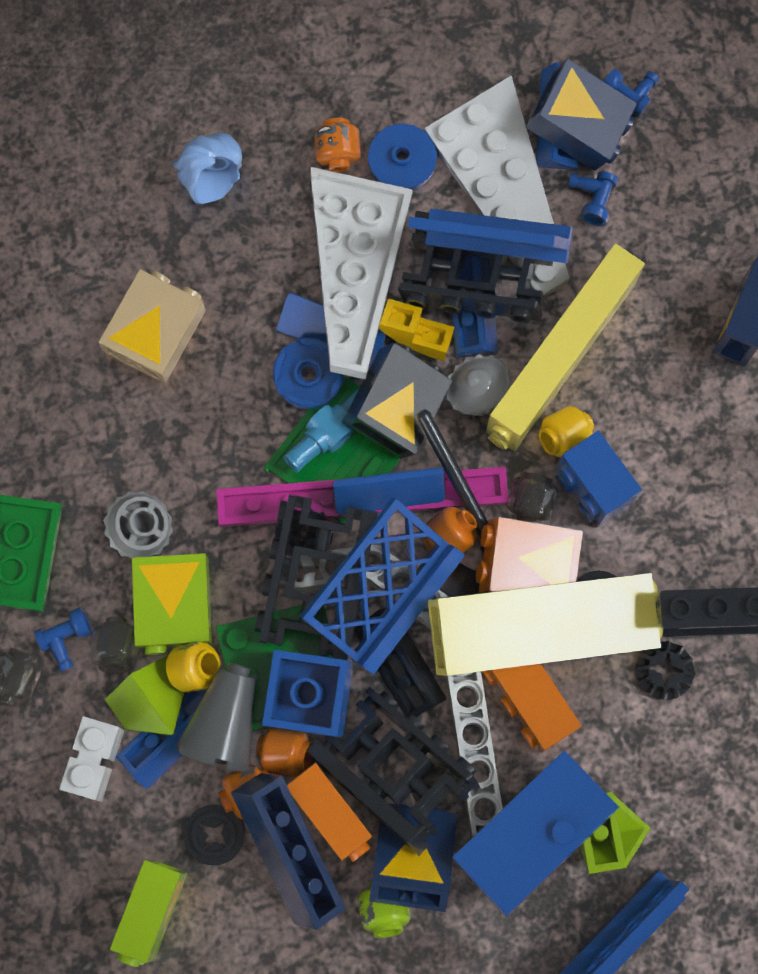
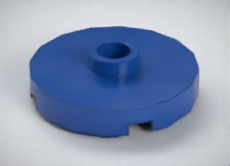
[368,123,437,191]
[273,338,344,410]

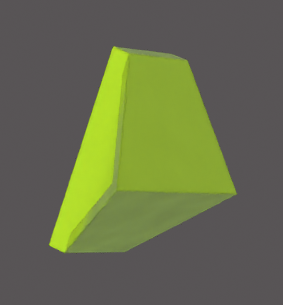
[105,656,184,735]
[580,792,651,874]

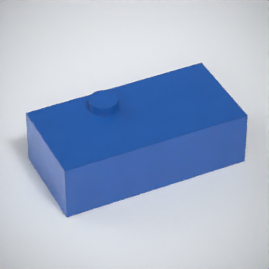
[452,750,619,918]

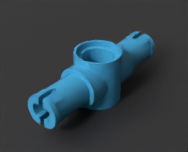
[283,389,359,473]

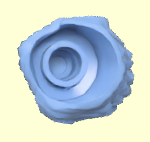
[172,132,242,204]

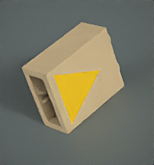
[98,269,206,384]

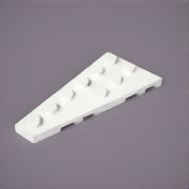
[424,76,569,297]
[310,167,413,380]

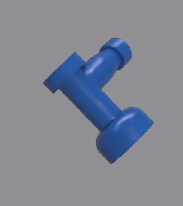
[603,68,659,117]
[568,171,618,227]
[34,607,92,672]

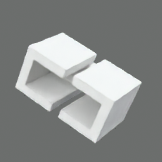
[59,716,124,802]

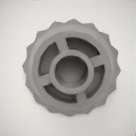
[446,354,512,416]
[103,491,173,559]

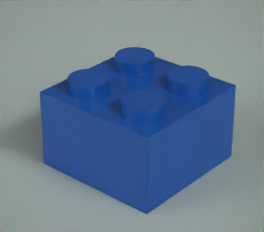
[555,430,642,528]
[262,650,354,737]

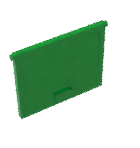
[263,375,400,524]

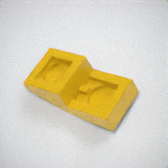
[379,299,455,362]

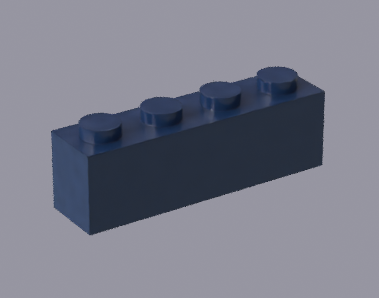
[231,773,346,930]

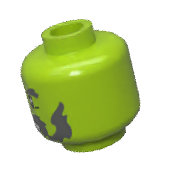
[358,881,411,938]

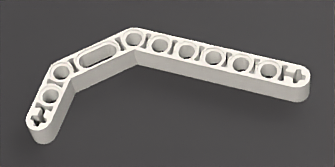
[286,545,503,839]

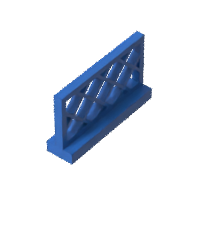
[408,208,573,264]
[299,497,465,675]
[558,870,690,974]

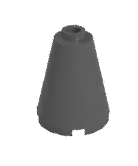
[176,663,256,772]

